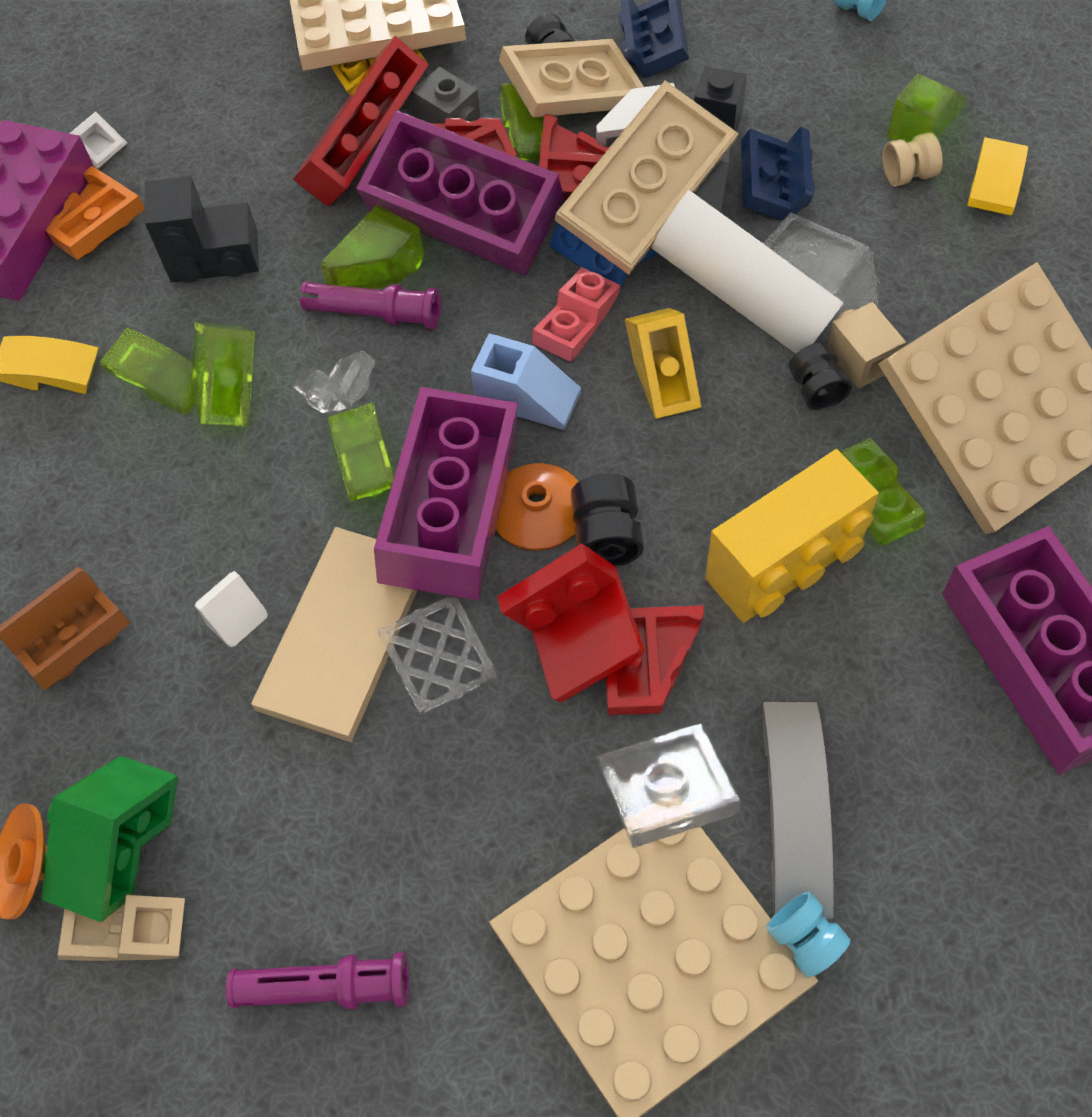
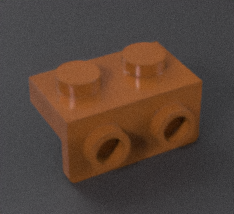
[0,567,131,691]

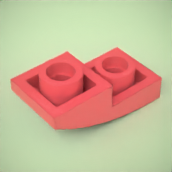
[532,267,621,362]

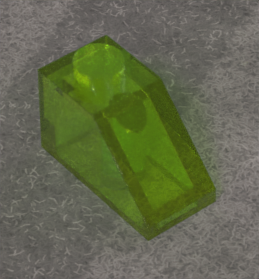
[887,73,967,142]
[320,205,424,289]
[192,322,255,426]

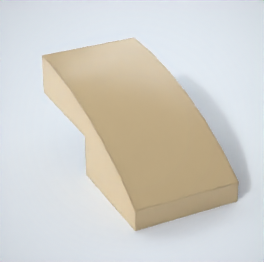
[58,895,185,961]

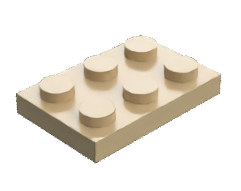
[499,39,644,118]

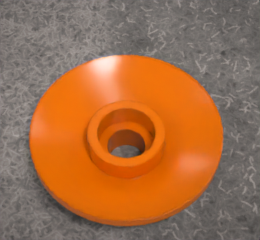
[495,463,579,551]
[0,804,47,920]

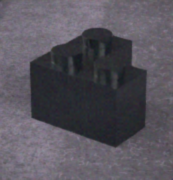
[145,176,259,283]

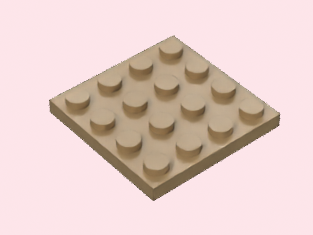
[290,0,466,71]
[878,262,1092,534]
[489,793,818,1117]

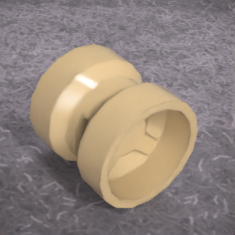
[882,132,942,187]

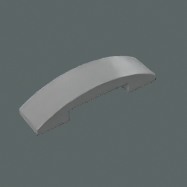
[762,702,834,921]

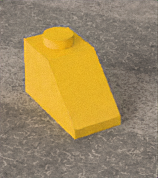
[625,308,701,419]

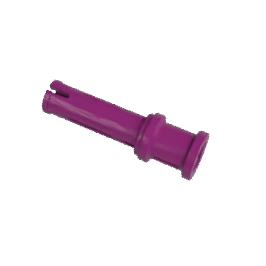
[300,281,441,330]
[226,952,409,1010]

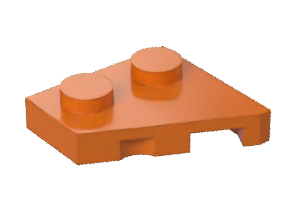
[46,166,145,260]

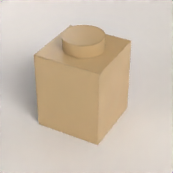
[828,302,906,389]

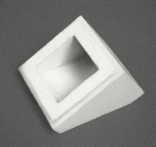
[69,112,127,169]
[195,571,268,647]

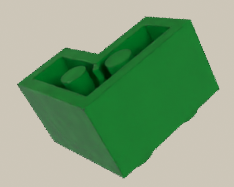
[41,756,178,922]

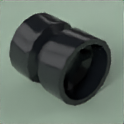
[570,474,644,566]

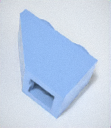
[471,333,581,430]

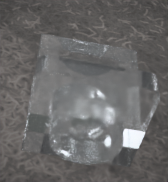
[293,350,376,414]

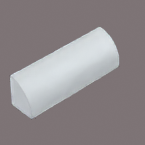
[652,189,844,354]

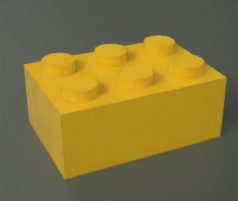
[705,449,879,623]

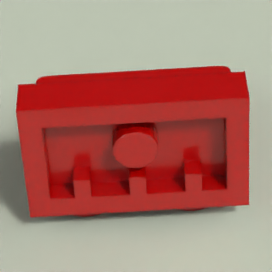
[497,544,645,703]

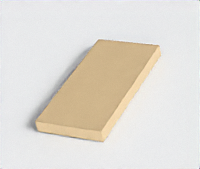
[555,81,738,275]
[251,527,418,742]

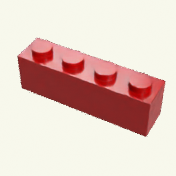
[292,36,429,206]

